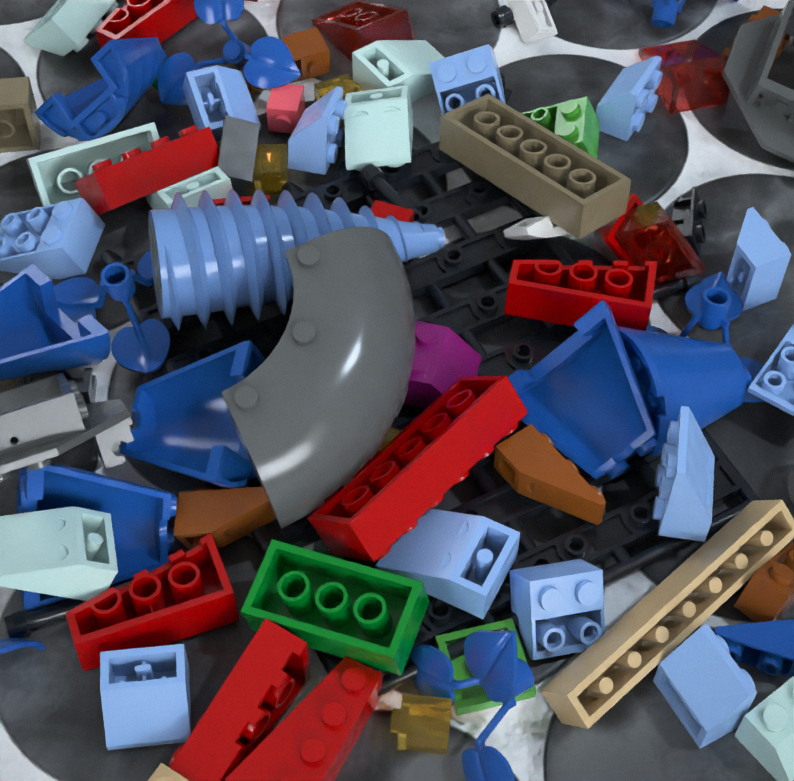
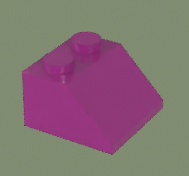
[404,320,482,409]

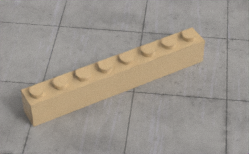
[541,499,794,729]

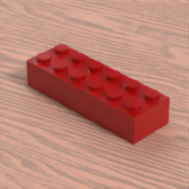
[308,376,528,562]

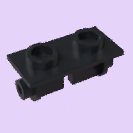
[670,187,707,258]

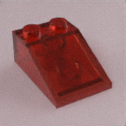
[311,0,414,61]
[638,39,730,114]

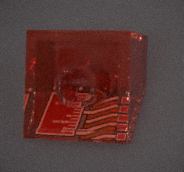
[614,201,706,283]

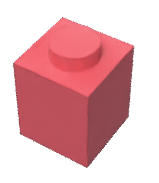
[266,84,305,134]

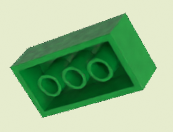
[240,539,429,676]

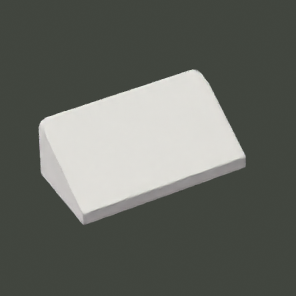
[507,0,558,42]

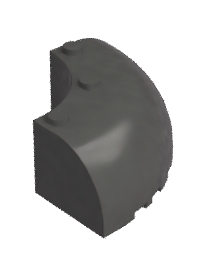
[221,227,416,529]

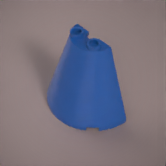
[34,37,167,141]
[0,264,111,381]
[508,300,659,480]
[617,326,752,457]
[119,341,266,488]
[16,462,177,611]

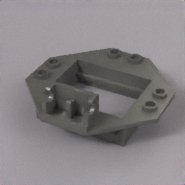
[722,0,794,163]
[0,372,134,482]

